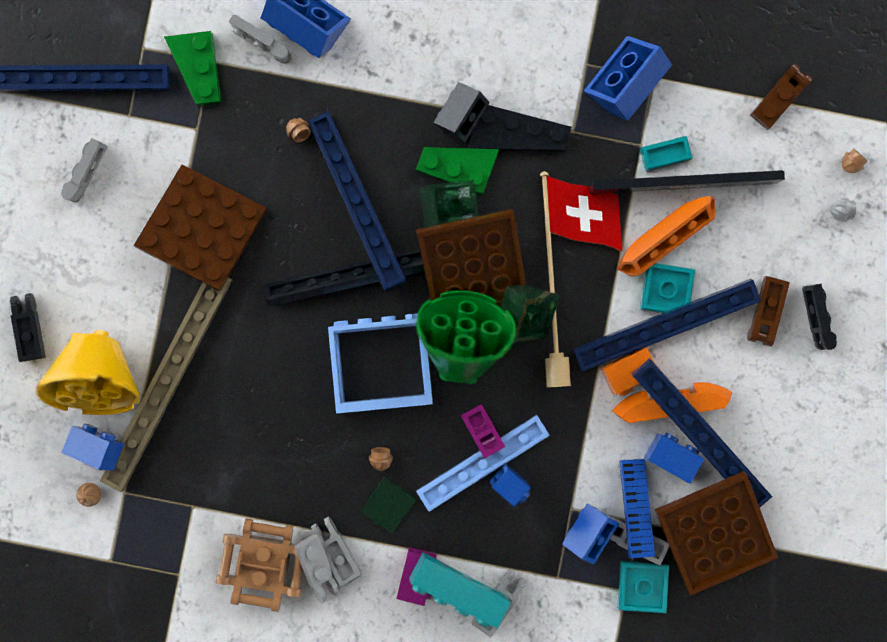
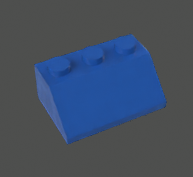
[260,0,351,58]
[584,36,672,121]

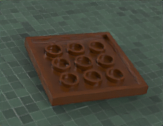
[133,164,267,292]
[416,209,529,307]
[655,471,778,596]

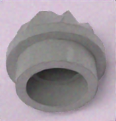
[831,198,856,222]

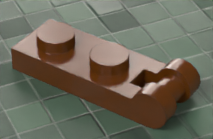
[750,63,813,130]
[747,276,790,347]

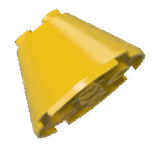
[36,330,140,415]

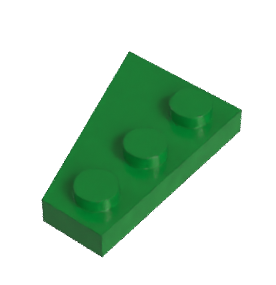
[164,31,221,106]
[416,147,499,195]

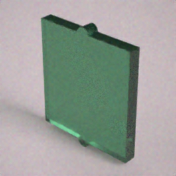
[360,476,416,533]

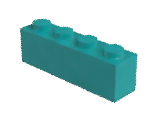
[409,553,511,628]

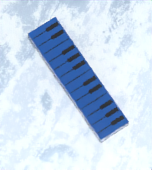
[619,459,655,558]

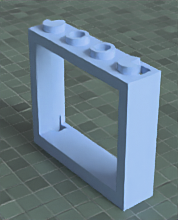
[328,314,433,413]

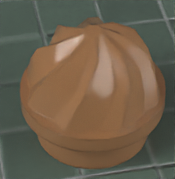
[286,118,311,143]
[841,148,868,173]
[369,447,393,471]
[77,483,101,507]

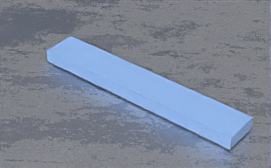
[416,415,550,512]

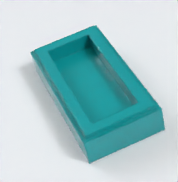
[640,136,693,171]

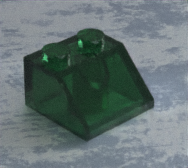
[419,180,479,228]
[501,285,560,343]

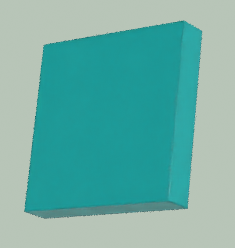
[640,263,695,313]
[617,561,669,613]

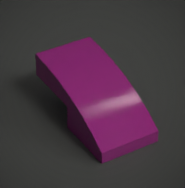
[461,404,505,459]

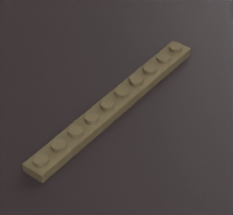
[100,278,233,492]

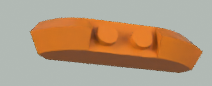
[617,196,716,276]
[612,382,732,423]

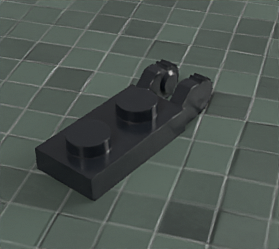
[802,283,837,350]
[10,293,46,362]

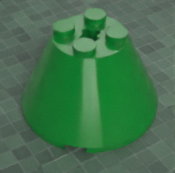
[416,291,516,384]

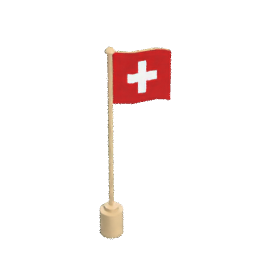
[540,171,622,387]

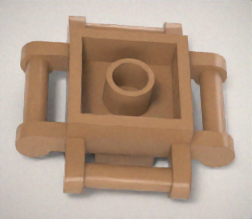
[215,518,303,612]

